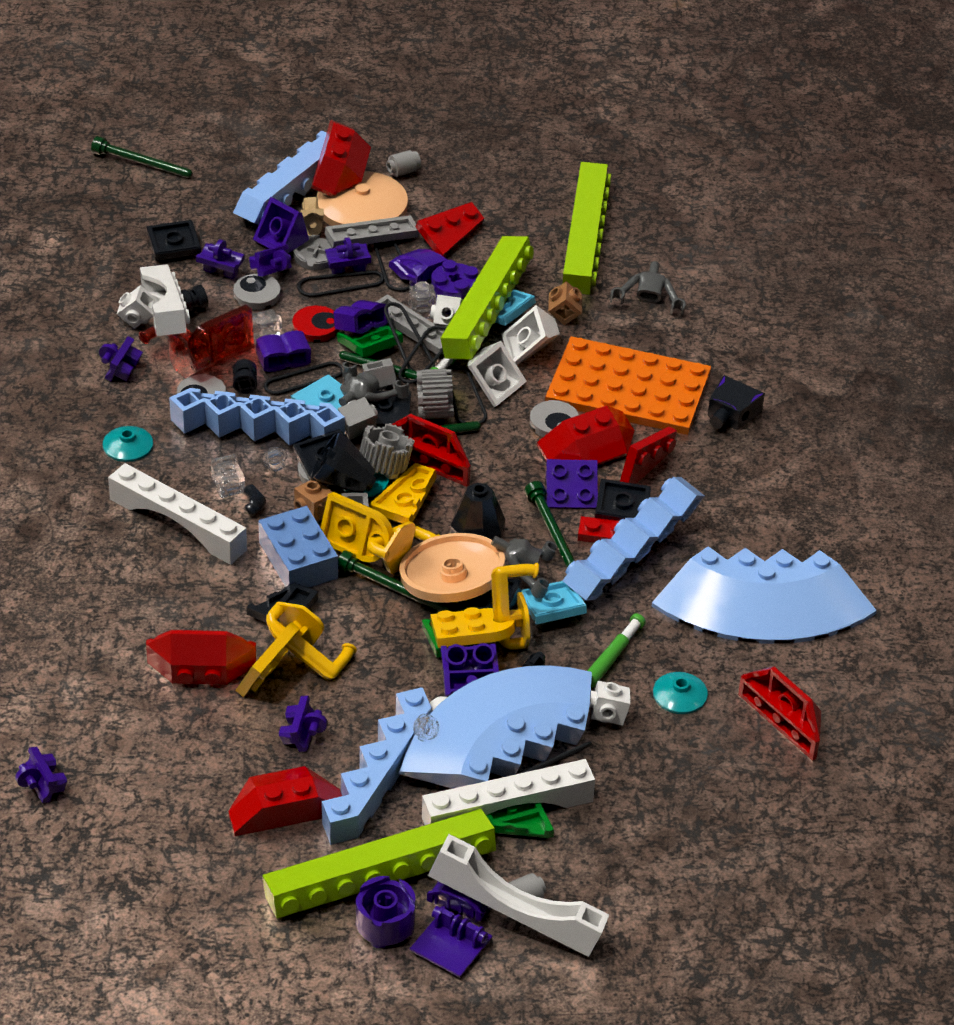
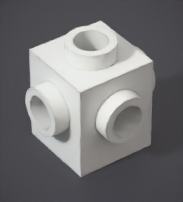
[117,285,158,329]
[430,295,463,327]
[589,681,630,726]

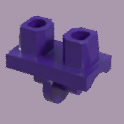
[325,237,371,274]
[196,239,245,279]
[249,244,292,276]
[99,336,143,382]
[279,696,328,752]
[15,747,67,803]

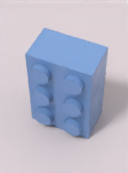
[258,506,338,588]

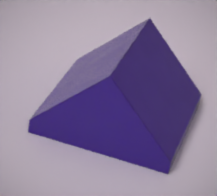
[253,197,309,253]

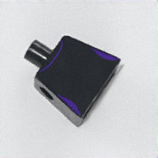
[708,375,765,430]

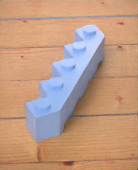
[233,131,326,225]
[169,388,345,445]
[563,477,705,601]
[322,687,431,845]

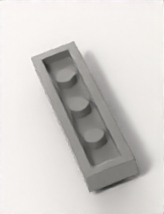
[324,215,419,248]
[376,294,445,355]

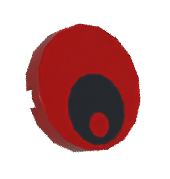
[292,305,339,342]

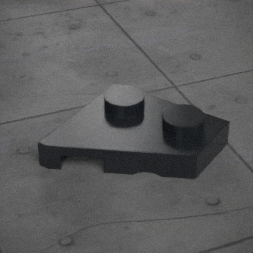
[246,582,318,622]

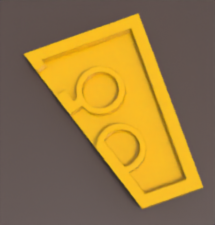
[369,463,437,524]

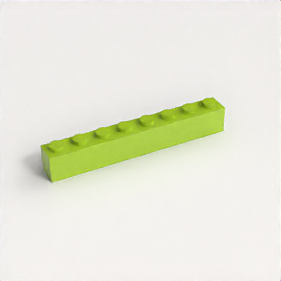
[562,162,611,295]
[440,236,534,359]
[262,809,496,919]

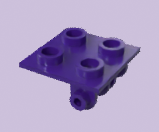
[546,459,598,509]
[410,906,493,978]

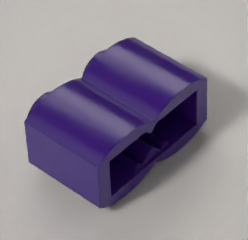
[333,300,389,334]
[256,331,311,372]

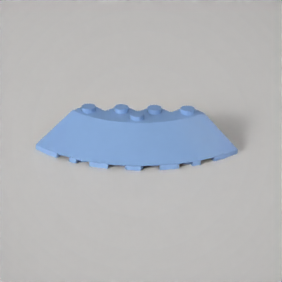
[652,546,877,644]
[399,665,592,789]

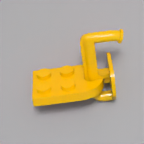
[321,492,440,574]
[430,563,539,650]
[235,602,357,697]

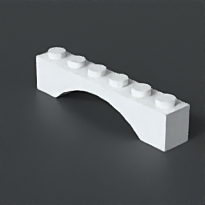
[140,264,190,336]
[108,463,247,565]
[422,759,595,825]
[428,834,609,957]

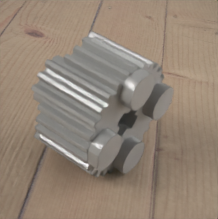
[417,369,454,419]
[360,423,415,479]

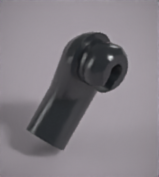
[244,484,266,516]

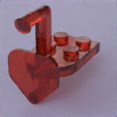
[138,304,254,379]

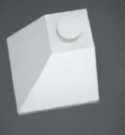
[501,305,560,365]
[468,341,527,407]

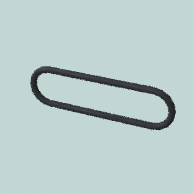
[264,361,342,395]

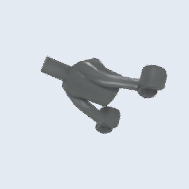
[610,261,686,316]
[339,361,409,406]
[491,536,557,598]

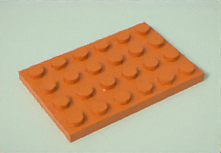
[545,336,711,435]

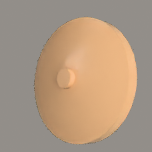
[317,171,408,226]
[399,533,506,603]

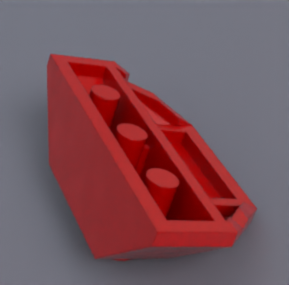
[311,120,371,196]
[536,405,635,466]
[392,414,471,487]
[146,630,257,685]
[738,666,821,761]
[228,766,342,836]

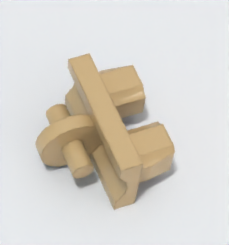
[300,197,324,236]

